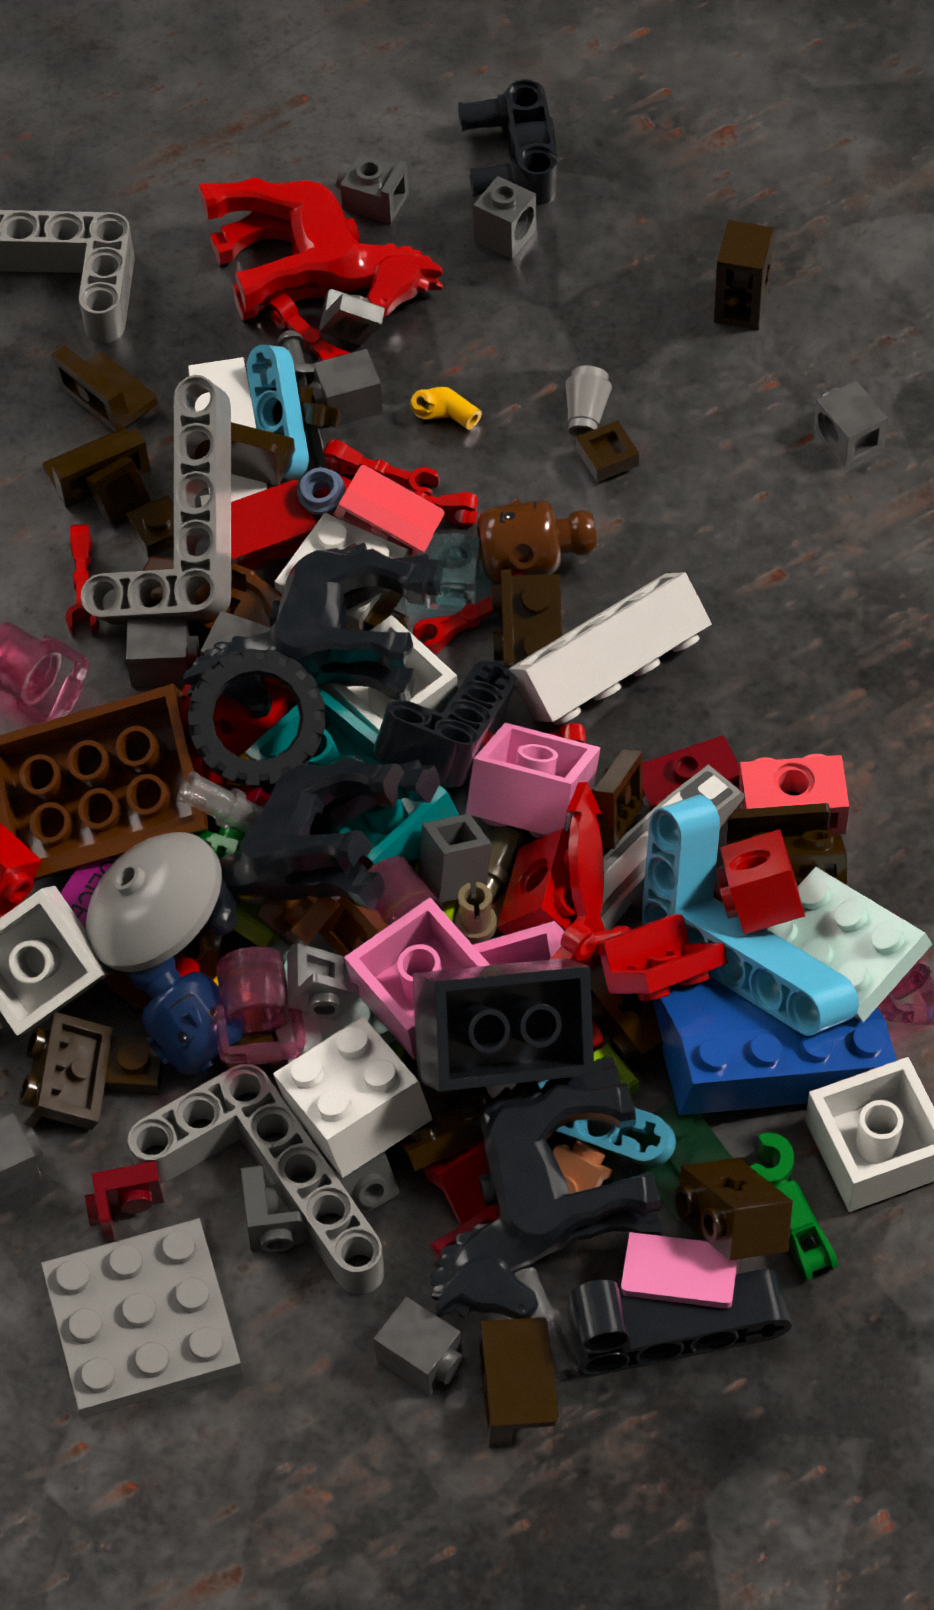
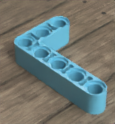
[642,794,859,1036]

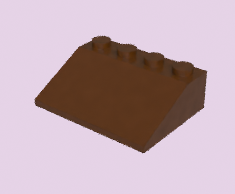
[0,684,209,881]

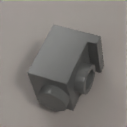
[336,154,409,224]

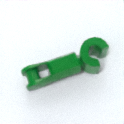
[750,1132,838,1281]

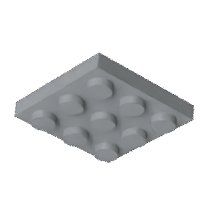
[41,1218,243,1418]

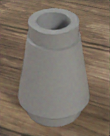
[566,365,612,438]

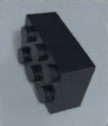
[413,958,594,1092]

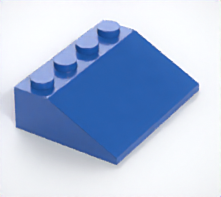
[653,976,897,1115]

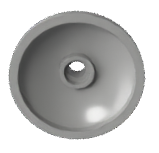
[86,832,222,972]

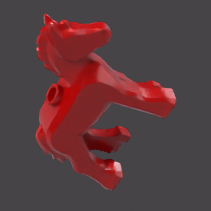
[197,177,443,321]

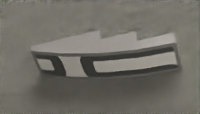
[600,765,746,930]

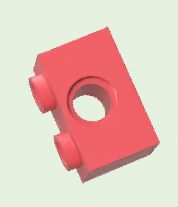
[738,754,849,834]

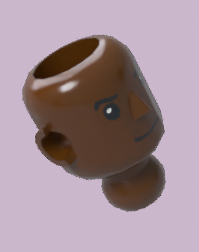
[477,498,597,584]

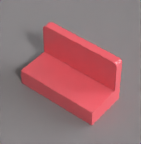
[333,465,444,557]

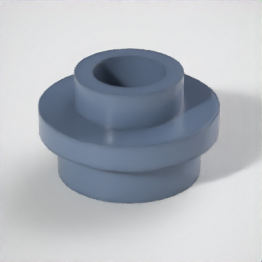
[297,467,346,515]

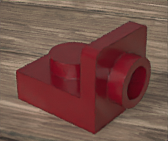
[85,1161,164,1242]

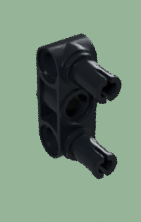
[458,79,558,205]

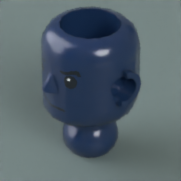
[128,956,245,1075]

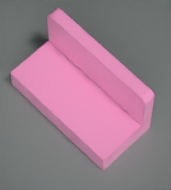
[621,1232,739,1309]

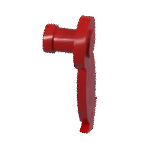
[566,782,631,971]

